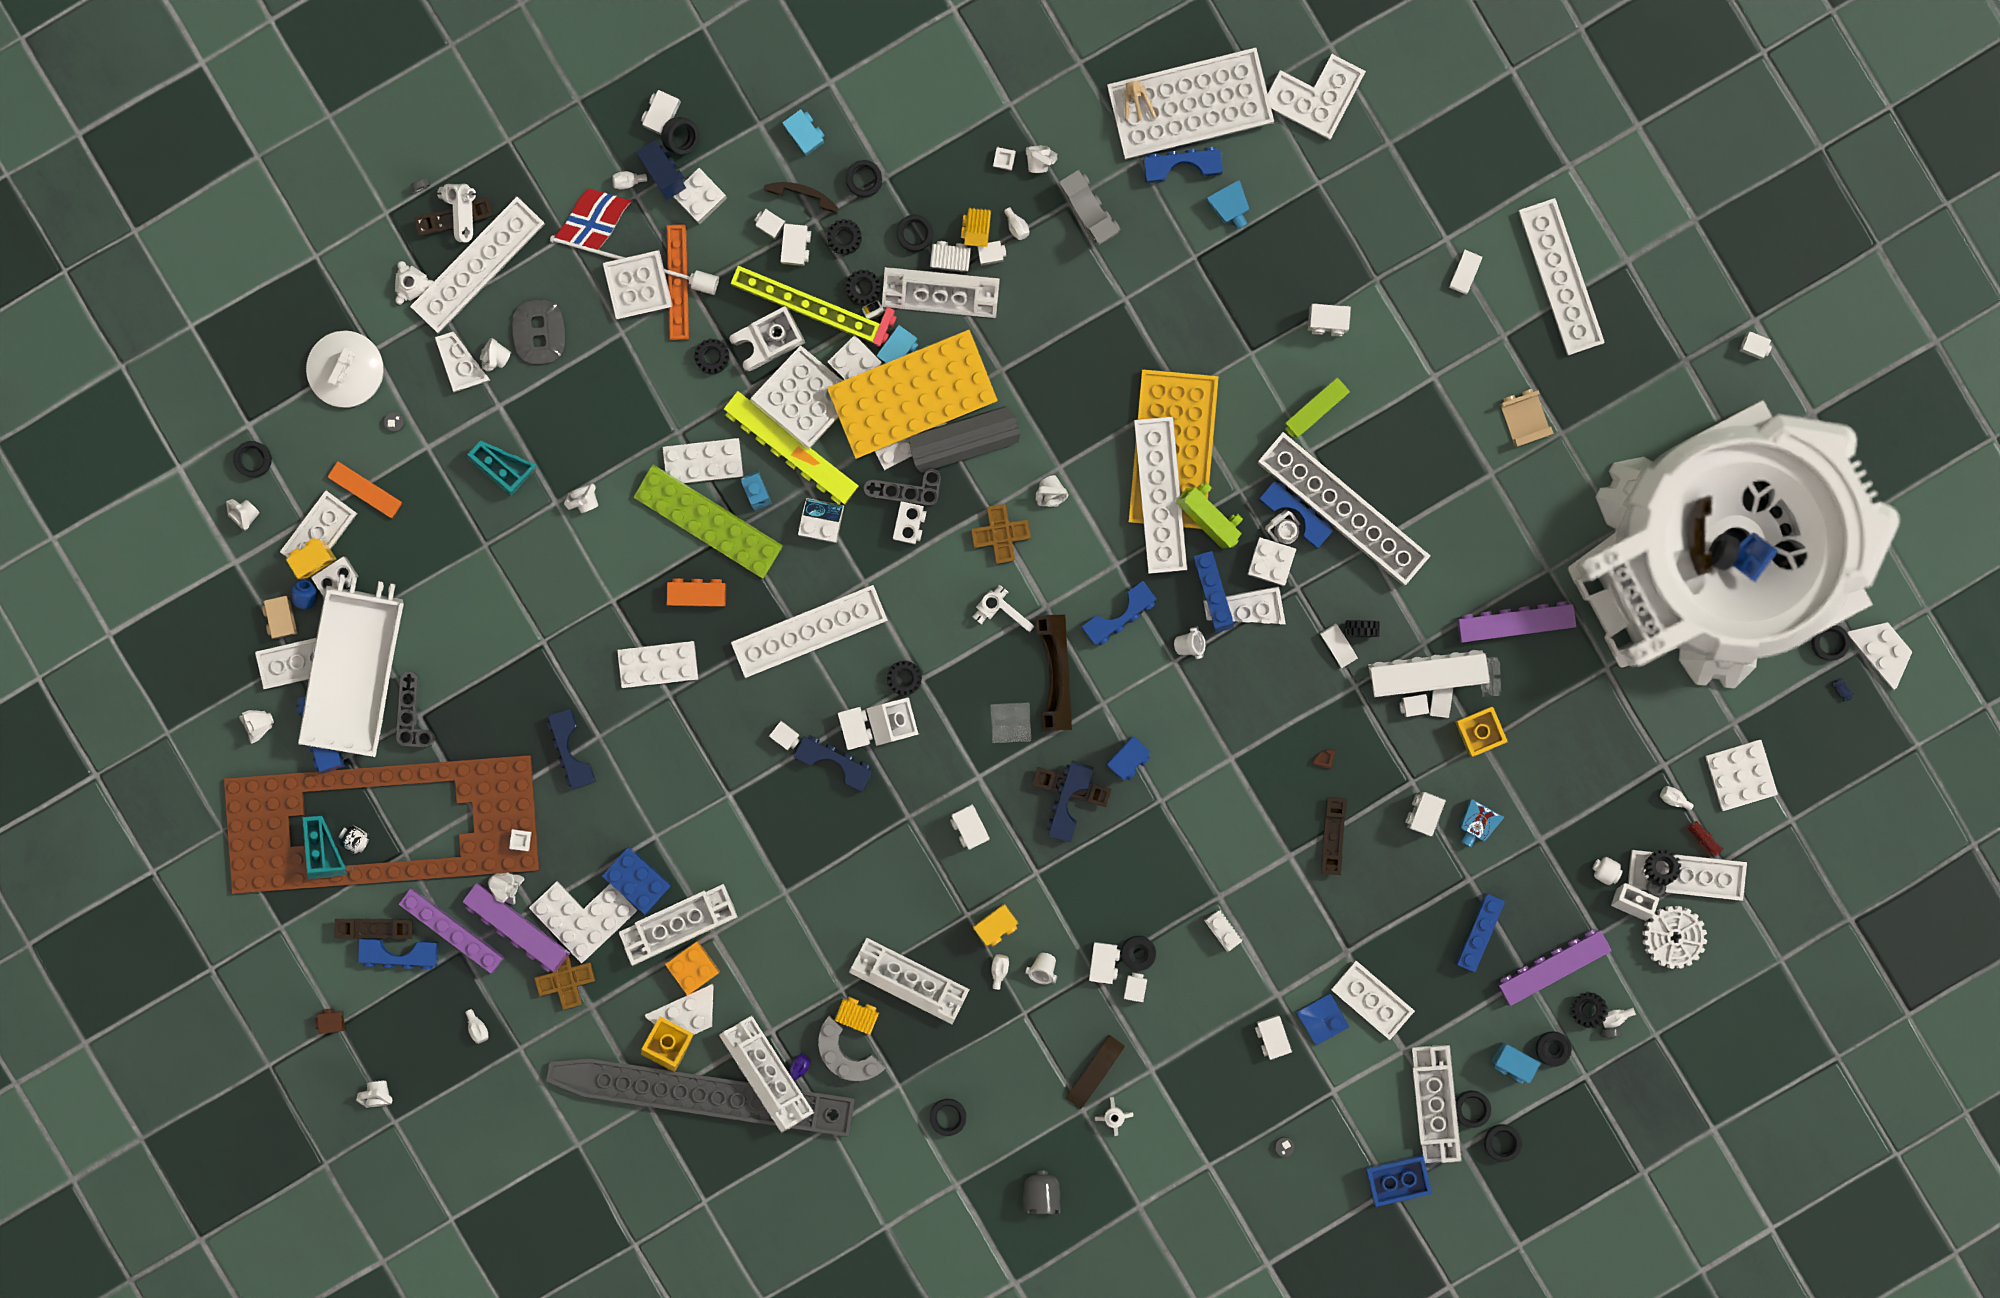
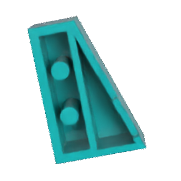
[467,441,537,496]
[303,816,347,879]

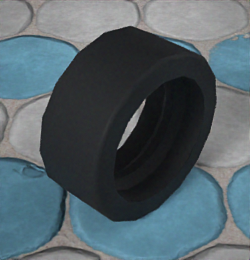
[661,117,699,155]
[846,160,883,198]
[897,214,933,252]
[233,441,272,478]
[1811,625,1850,661]
[1455,1090,1492,1128]
[930,1098,966,1136]
[1484,1124,1522,1162]

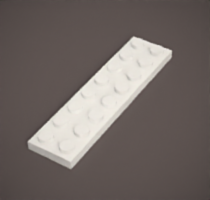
[410,197,545,333]
[1518,198,1605,356]
[1134,417,1187,574]
[731,585,888,678]

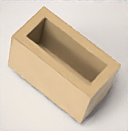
[262,596,298,639]

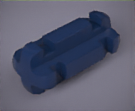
[1832,678,1854,701]

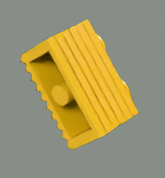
[961,208,991,247]
[834,996,879,1035]

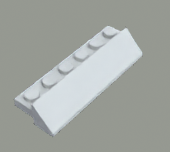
[882,267,1000,318]
[1368,650,1490,697]
[619,884,738,966]
[849,938,970,1024]
[719,1016,814,1133]
[1412,1045,1461,1163]

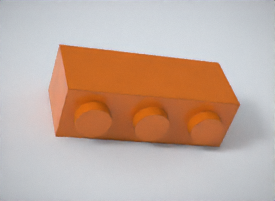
[667,579,726,607]

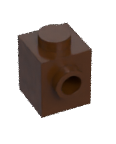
[315,1008,345,1034]

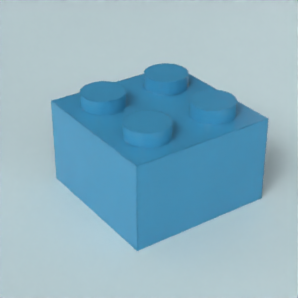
[1491,1042,1541,1084]

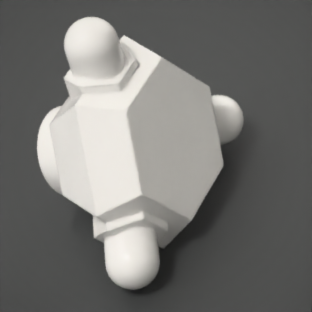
[395,261,434,304]

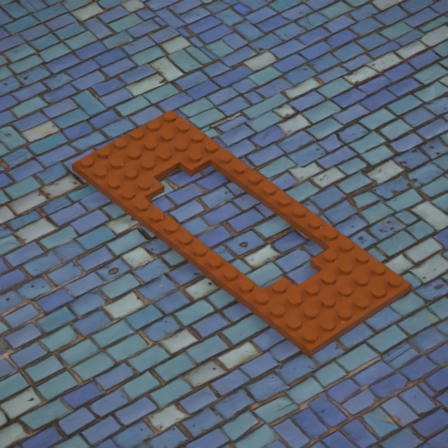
[224,755,539,894]

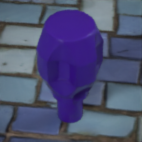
[789,1054,811,1081]

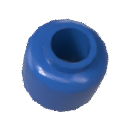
[291,580,317,609]

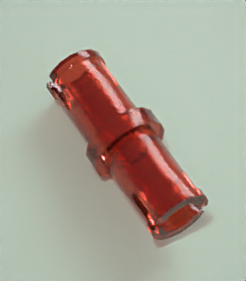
[1688,821,1724,857]

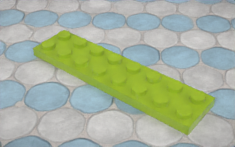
[633,464,783,579]

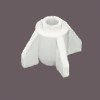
[239,710,274,744]
[488,873,524,905]
[1095,1097,1133,1136]

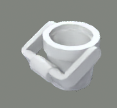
[1026,145,1057,173]
[480,338,511,371]
[1035,475,1069,507]
[564,483,599,513]
[226,499,260,531]
[1265,510,1301,544]
[1174,626,1206,659]
[1026,953,1057,984]
[356,1081,392,1108]

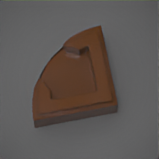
[1312,750,1336,769]

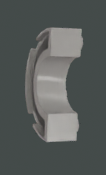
[1059,170,1121,246]
[818,1015,886,1081]

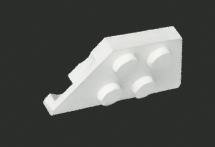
[1847,622,1912,690]
[645,984,714,1035]

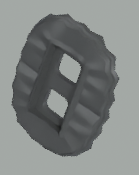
[512,299,565,364]

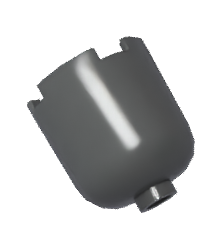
[1022,1171,1060,1214]

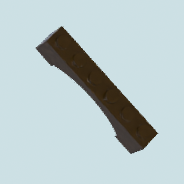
[1035,615,1072,731]

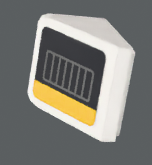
[862,301,884,320]

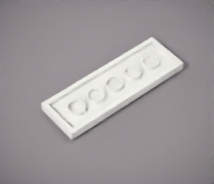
[1628,850,1747,901]

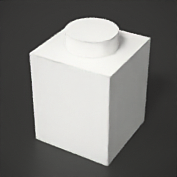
[755,209,786,240]
[977,241,1006,266]
[1739,331,1772,360]
[1399,694,1429,717]
[769,721,800,750]
[1124,972,1147,1002]

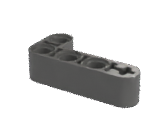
[864,469,941,506]
[396,671,435,747]

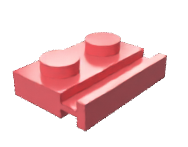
[873,307,897,348]

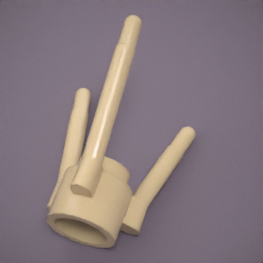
[1124,81,1156,121]

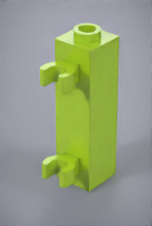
[1284,377,1350,439]
[1176,482,1243,549]

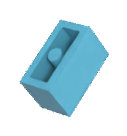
[783,109,825,156]
[877,325,918,363]

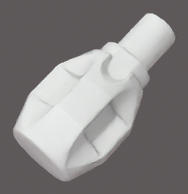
[612,171,647,189]
[1004,208,1030,240]
[1660,786,1694,811]
[991,954,1009,990]
[1602,1008,1636,1029]
[465,1009,489,1044]

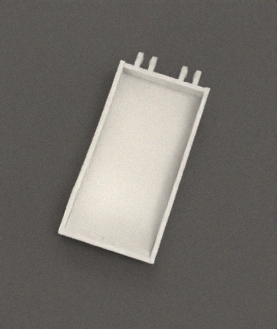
[298,574,404,757]

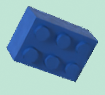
[1106,736,1150,780]
[602,847,672,915]
[1365,1154,1432,1207]

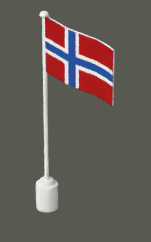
[550,189,719,295]

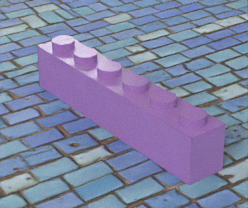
[1457,601,1576,643]
[463,883,570,972]
[399,888,505,974]
[1497,929,1612,1006]

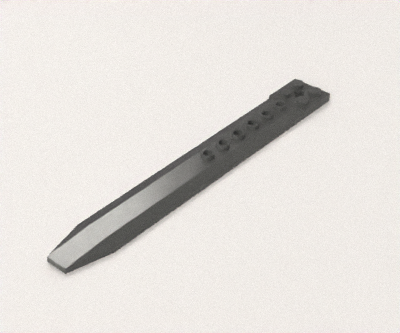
[546,1058,855,1137]

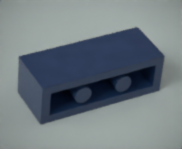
[636,140,686,200]

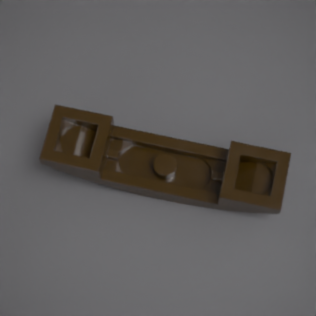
[764,182,839,214]
[414,197,493,236]
[1688,495,1712,575]
[1032,767,1111,807]
[1321,797,1347,875]
[334,919,413,939]
[1065,1035,1125,1109]

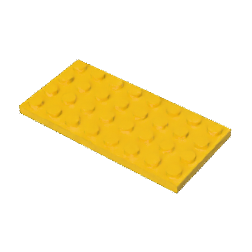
[827,329,998,459]
[1128,370,1219,529]

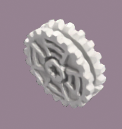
[1642,906,1707,969]

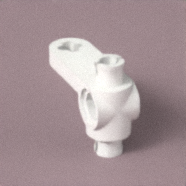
[437,184,476,242]
[972,585,1035,632]

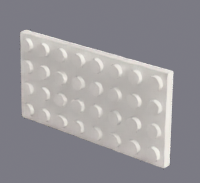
[1107,48,1274,160]

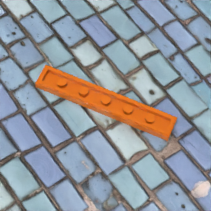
[667,225,689,340]

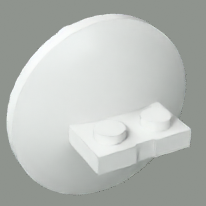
[306,331,384,408]

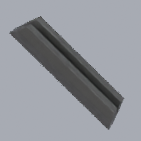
[910,406,1021,473]

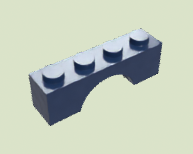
[546,709,596,789]
[794,735,873,792]
[1046,760,1094,842]

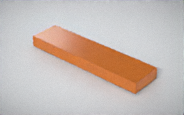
[328,461,403,519]

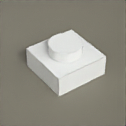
[993,147,1016,171]
[509,829,532,851]

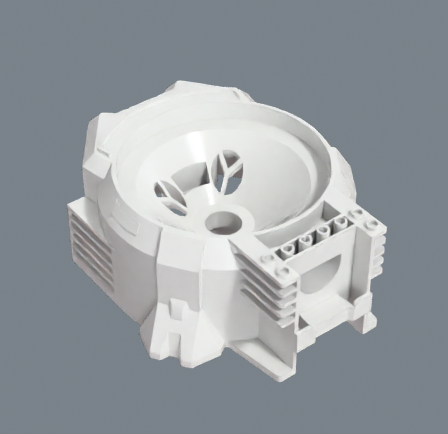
[1567,400,1899,688]

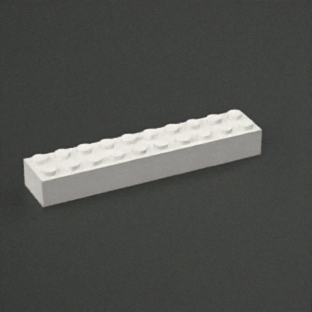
[1257,432,1430,586]

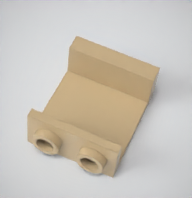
[1500,389,1554,448]

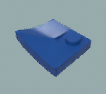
[1732,532,1778,582]
[1296,993,1350,1046]

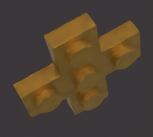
[971,504,1031,564]
[535,949,596,1010]

